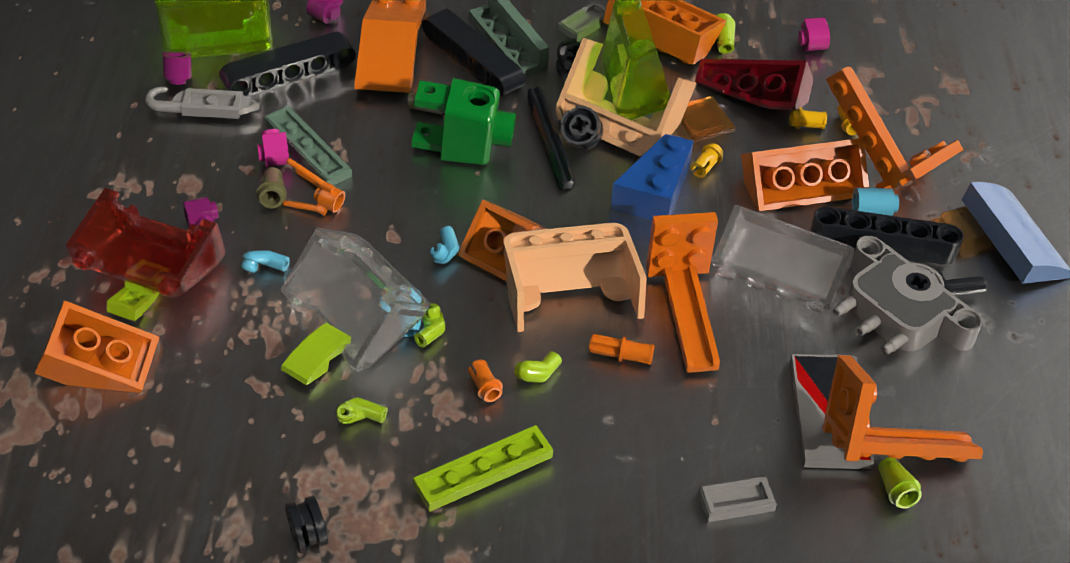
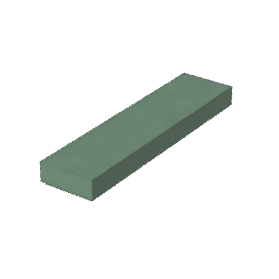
[264,106,352,185]

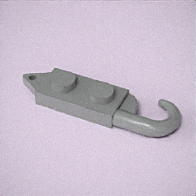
[145,86,259,119]

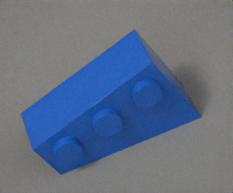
[610,134,694,220]

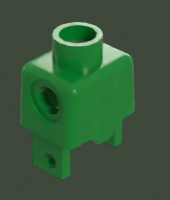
[411,78,516,165]

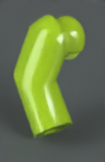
[414,303,445,348]
[514,351,562,383]
[335,397,388,424]

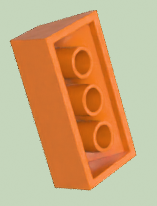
[603,0,726,65]
[741,138,869,211]

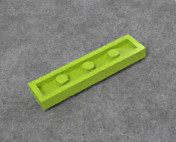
[413,425,553,512]

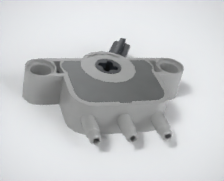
[833,236,987,355]

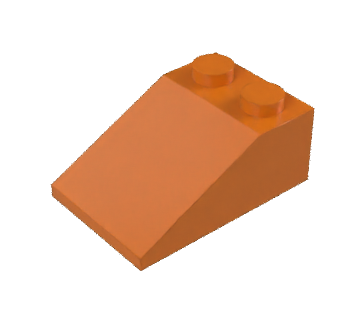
[34,300,159,393]

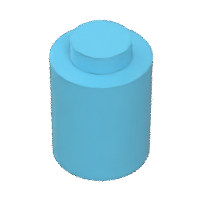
[852,188,899,216]

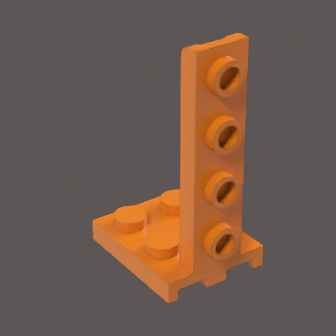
[825,66,964,189]
[646,212,720,373]
[822,355,983,462]

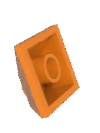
[457,200,547,282]

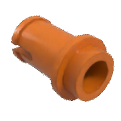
[467,360,503,402]

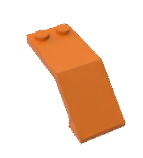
[354,0,426,93]

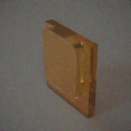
[681,96,736,142]
[932,206,997,260]

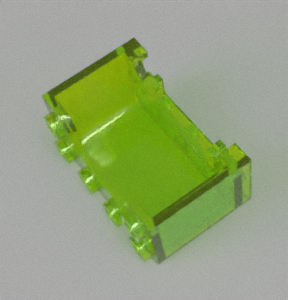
[154,0,273,59]

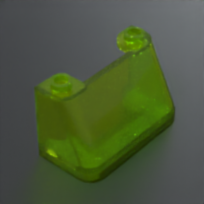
[602,0,671,120]

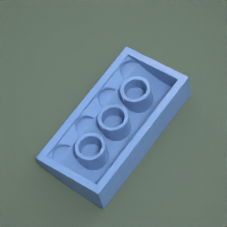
[961,182,1070,284]

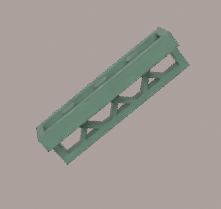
[469,0,549,76]

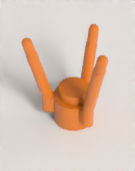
[282,158,346,216]

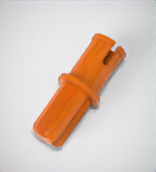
[589,334,655,365]

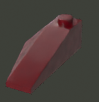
[695,59,814,110]

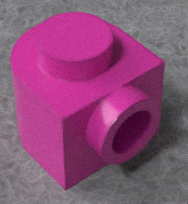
[798,17,830,51]
[257,129,289,167]

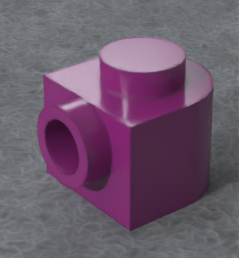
[306,0,343,24]
[162,52,192,85]
[182,197,219,238]

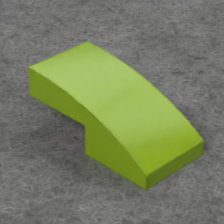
[107,262,170,321]
[281,322,352,385]

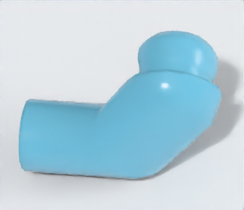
[430,226,460,264]
[241,250,290,273]

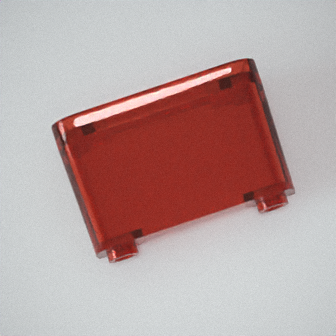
[66,188,226,298]

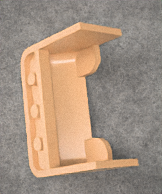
[555,38,697,156]
[504,223,647,332]

